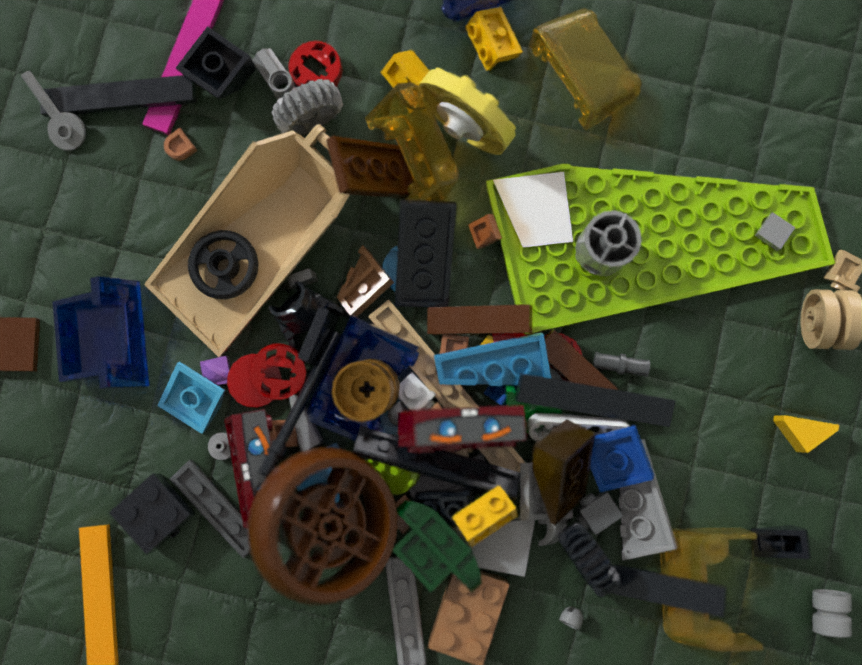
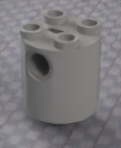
[575,211,642,276]

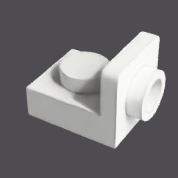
[398,372,436,410]

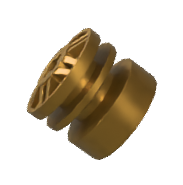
[332,359,400,422]

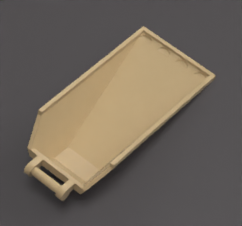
[144,124,350,357]

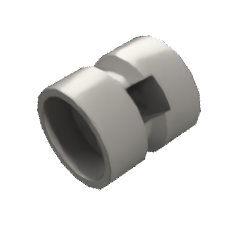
[812,589,852,637]

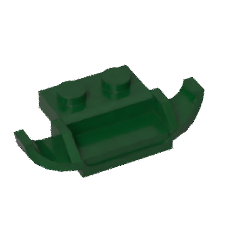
[392,500,482,593]

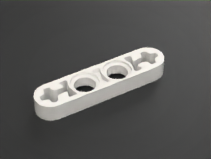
[527,413,630,441]

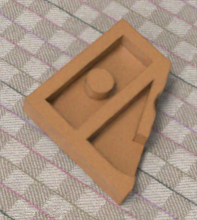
[337,246,394,318]

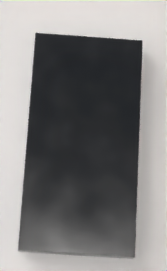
[394,200,457,307]

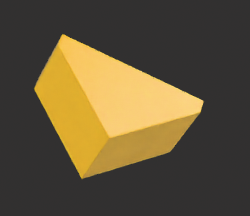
[773,415,839,453]

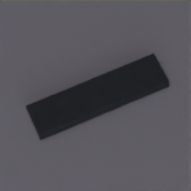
[611,564,728,617]

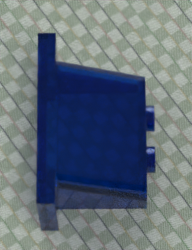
[52,276,149,389]

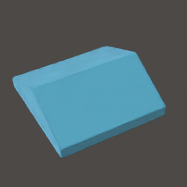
[157,362,225,434]

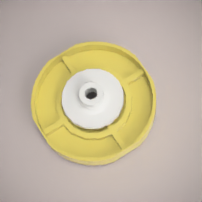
[417,68,516,155]

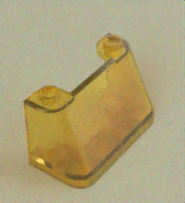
[529,8,642,131]
[365,82,459,201]

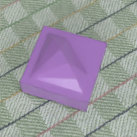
[200,356,230,386]

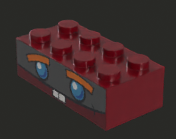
[397,405,526,452]
[224,409,283,529]

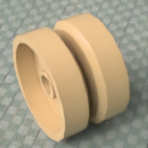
[800,290,862,350]

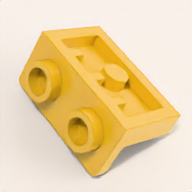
[466,7,523,71]
[453,486,518,548]

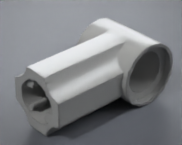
[252,48,296,100]

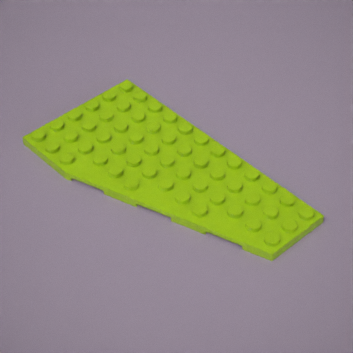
[486,164,835,335]

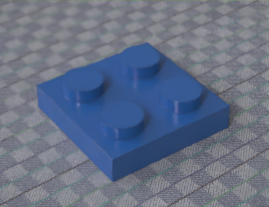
[590,425,654,492]

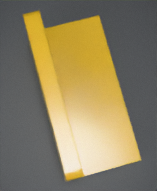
[381,50,429,111]

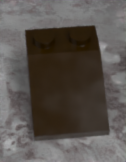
[532,419,595,525]

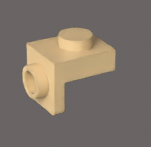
[823,250,862,292]

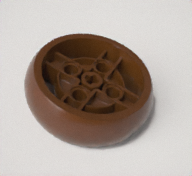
[248,447,397,606]

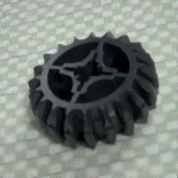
[558,523,621,598]

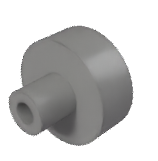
[208,433,231,460]

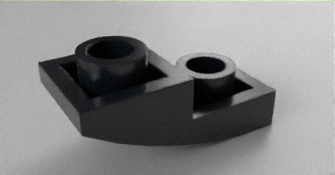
[415,492,469,525]

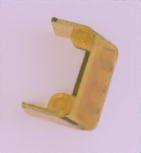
[660,528,763,651]

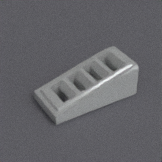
[289,395,324,452]

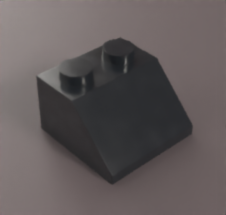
[176,26,256,100]

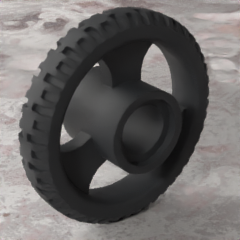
[188,230,259,300]

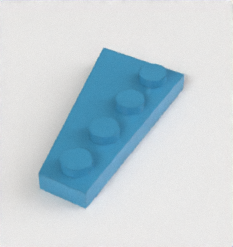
[433,333,551,386]

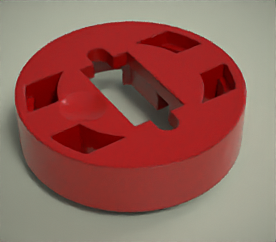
[289,41,342,87]
[250,343,306,400]

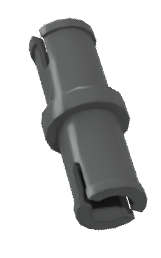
[593,352,650,377]

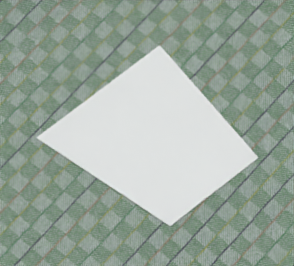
[493,172,573,247]

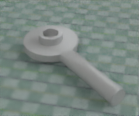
[21,71,86,150]

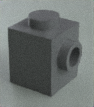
[576,491,623,535]

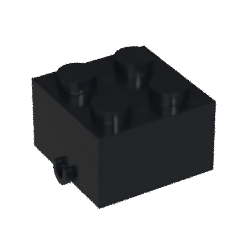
[109,473,196,554]

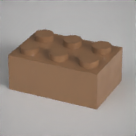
[428,569,509,665]

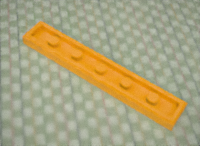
[79,524,119,665]

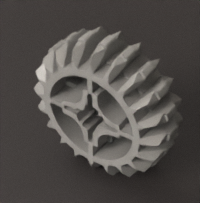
[271,79,343,135]

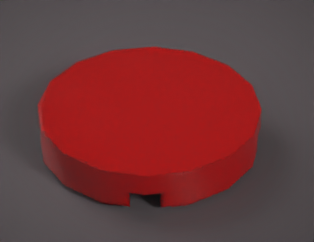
[227,354,282,408]

